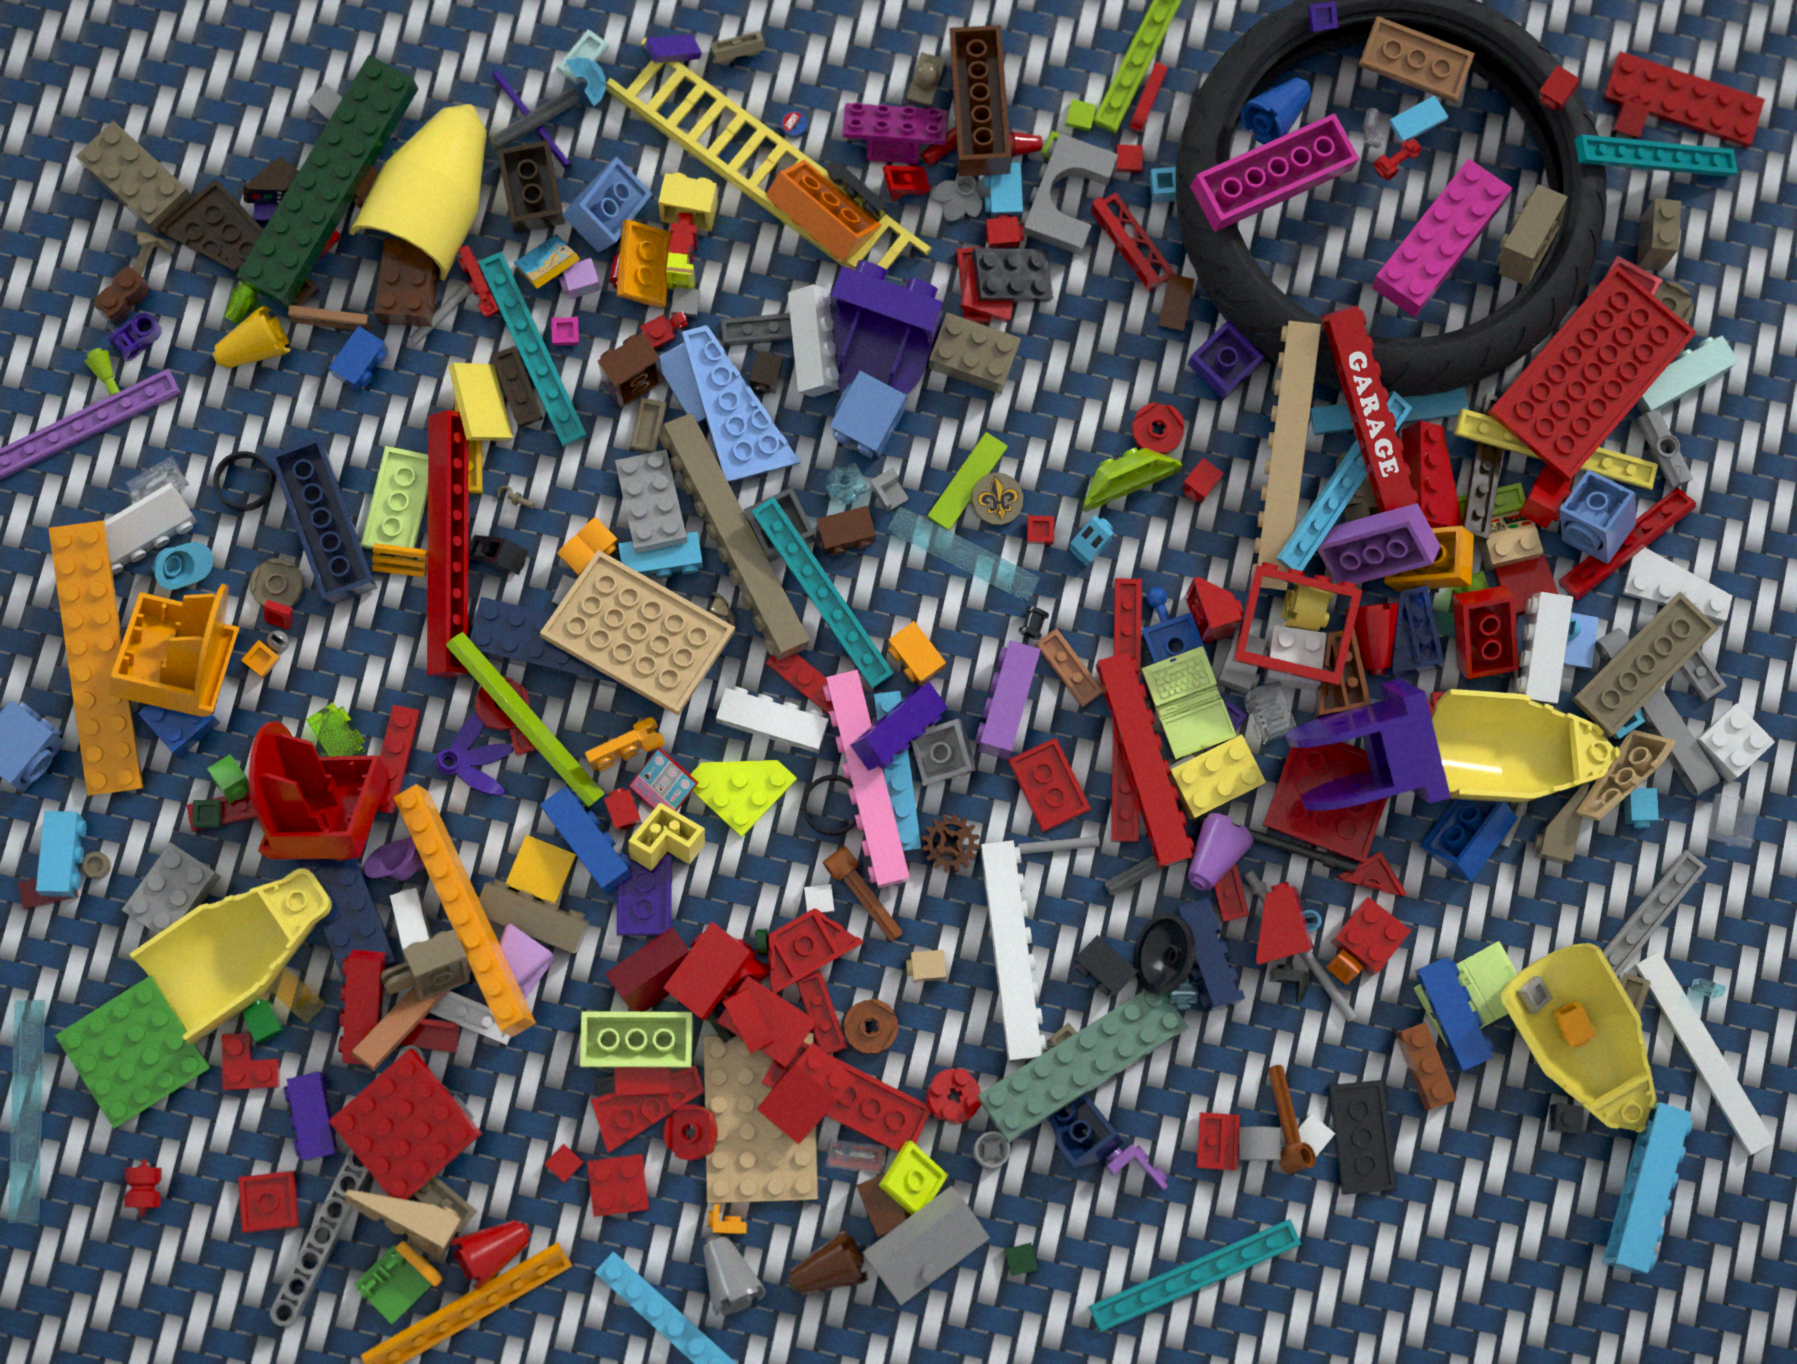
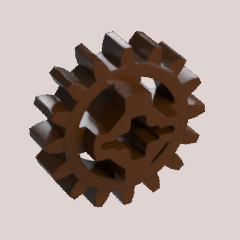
[922,814,980,873]

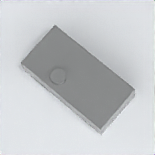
[863,1186,990,1305]

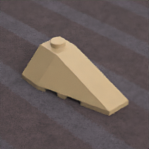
[1576,730,1676,821]
[345,1190,461,1262]

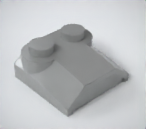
[910,719,975,787]

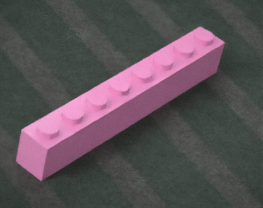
[823,670,910,889]

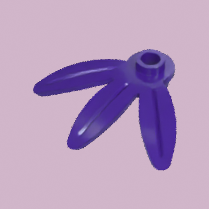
[435,712,514,796]

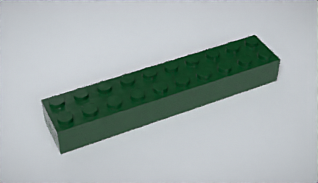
[237,55,419,309]

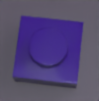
[1307,1,1339,32]

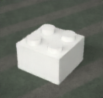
[1263,625,1327,691]
[1696,703,1775,783]

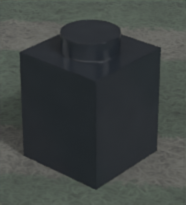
[1547,1103,1584,1136]

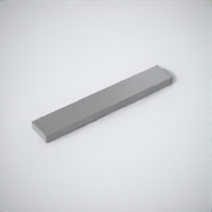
[1602,850,1707,977]

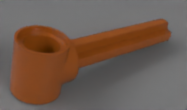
[822,846,903,942]
[1268,1065,1316,1174]

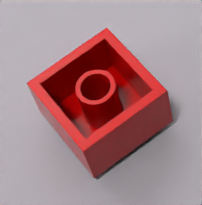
[1330,897,1411,976]

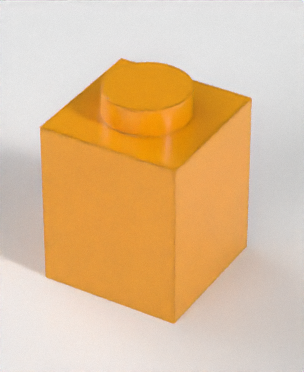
[1552,1001,1596,1047]

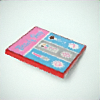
[628,747,699,811]

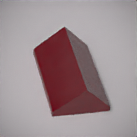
[605,926,690,1012]

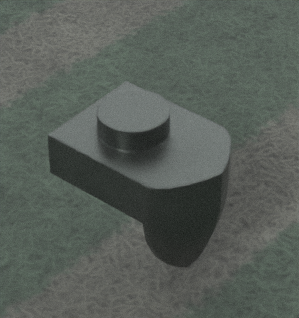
[1269,964,1309,1005]

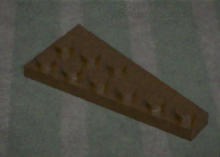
[156,179,320,306]

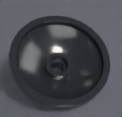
[1133,913,1196,995]

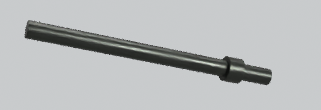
[1199,814,1357,873]

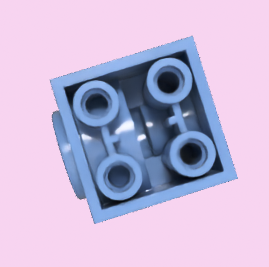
[829,371,909,459]
[1560,469,1636,564]
[0,700,66,793]

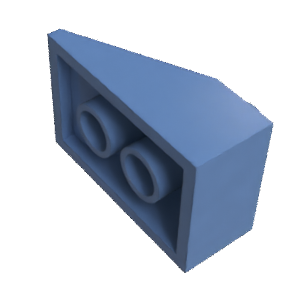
[562,156,652,253]

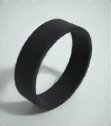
[213,451,275,511]
[803,775,860,836]

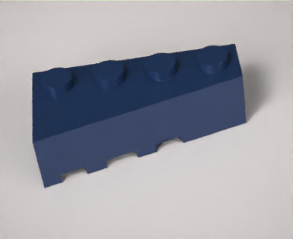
[1175,897,1246,1013]

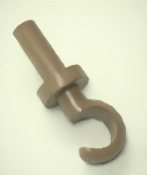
[497,486,535,509]

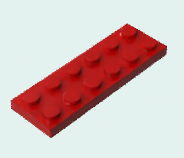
[1603,51,1765,148]
[761,1042,931,1153]

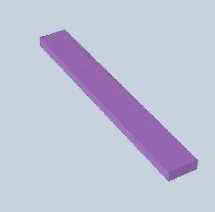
[0,368,182,480]

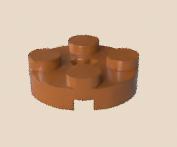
[844,999,898,1054]

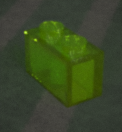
[305,702,365,756]

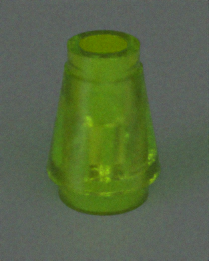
[224,283,257,324]

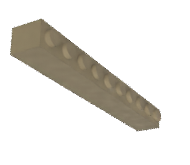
[659,413,810,661]

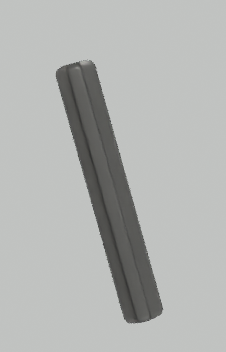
[491,88,580,150]

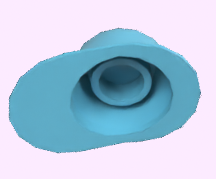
[151,542,213,590]

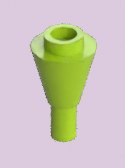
[84,348,120,396]

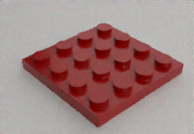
[1262,742,1388,863]
[329,1048,482,1200]

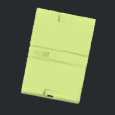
[1141,646,1237,760]
[1413,941,1518,1047]

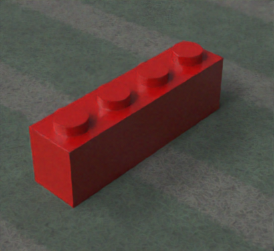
[338,949,385,1065]

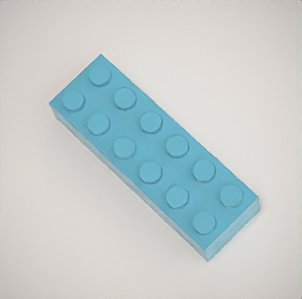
[1602,1102,1693,1274]

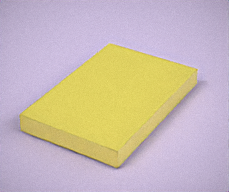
[448,363,513,441]

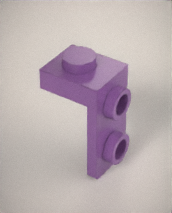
[1105,1144,1168,1191]

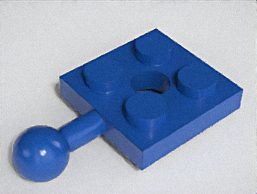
[1141,587,1210,664]

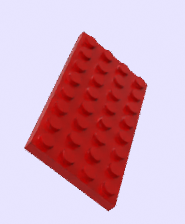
[1488,264,1696,482]

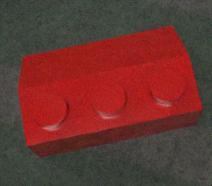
[1184,577,1244,645]

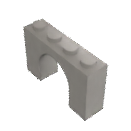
[1020,133,1118,255]

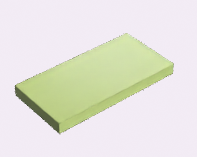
[361,446,428,559]

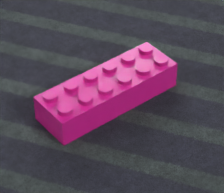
[1190,113,1359,232]
[1372,158,1512,318]

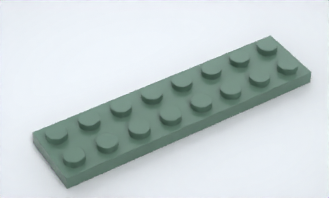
[977,990,1189,1143]

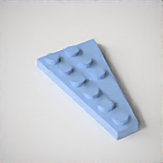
[681,325,801,483]

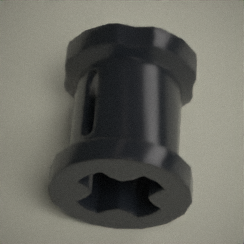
[1018,606,1049,640]

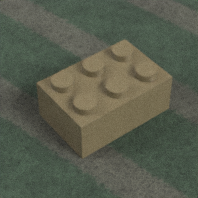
[1497,184,1567,286]
[928,313,1021,395]

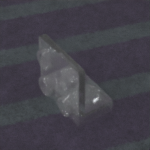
[126,456,189,502]

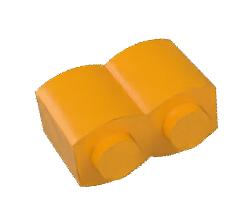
[557,517,619,577]

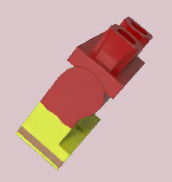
[666,212,699,290]

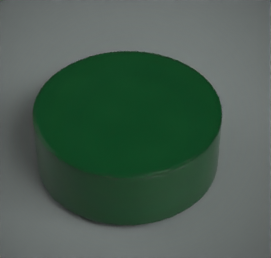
[755,928,768,956]

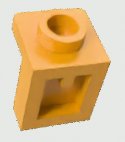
[708,1204,747,1235]

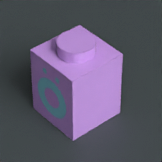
[559,258,601,299]

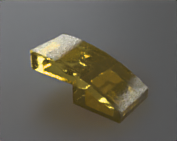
[268,967,325,1024]

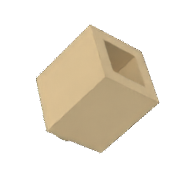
[906,950,946,982]

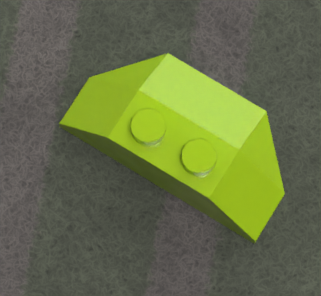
[1082,448,1182,513]

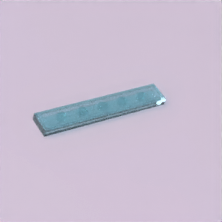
[887,506,1040,602]

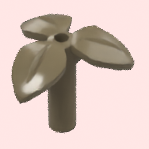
[132,231,173,275]
[709,592,736,627]

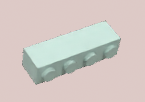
[1636,336,1739,415]

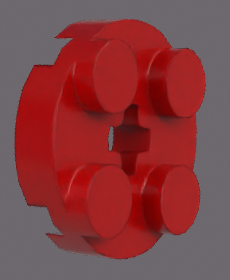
[1131,403,1184,455]
[475,676,529,731]
[926,1069,981,1125]
[663,1104,718,1161]

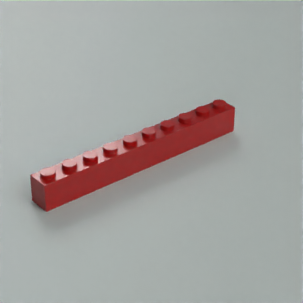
[427,410,469,678]

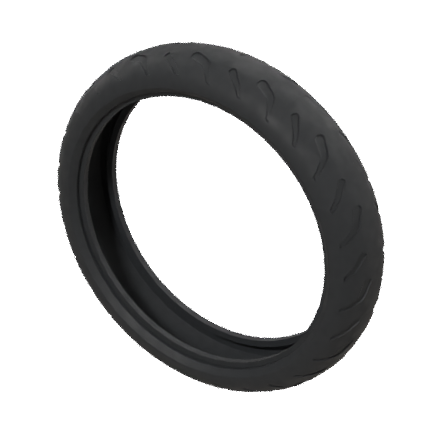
[1175,0,1607,398]

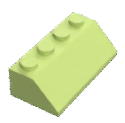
[580,1012,693,1068]

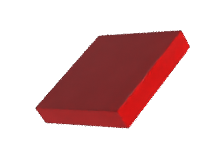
[959,257,1014,323]
[1493,556,1558,616]
[238,1171,299,1233]

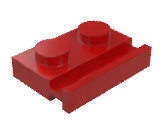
[1196,1112,1240,1171]

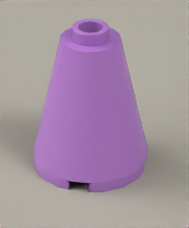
[1188,813,1254,890]

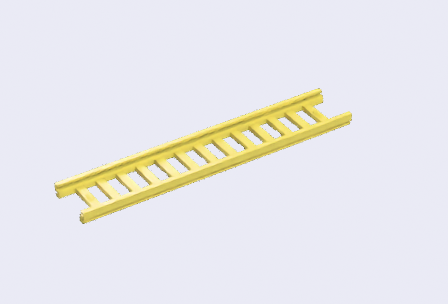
[605,38,931,270]

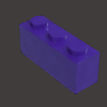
[284,1072,339,1162]

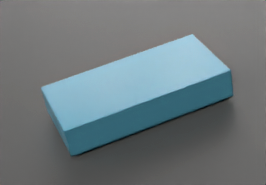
[1389,95,1448,143]

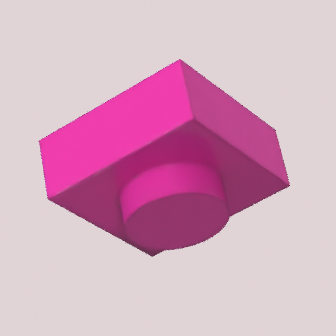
[551,317,579,346]

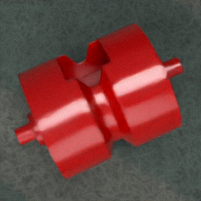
[123,1160,162,1216]

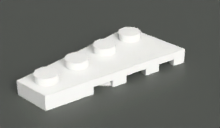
[1622,548,1732,623]

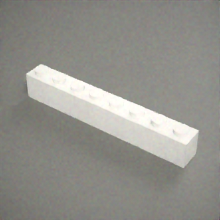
[980,840,1046,1062]

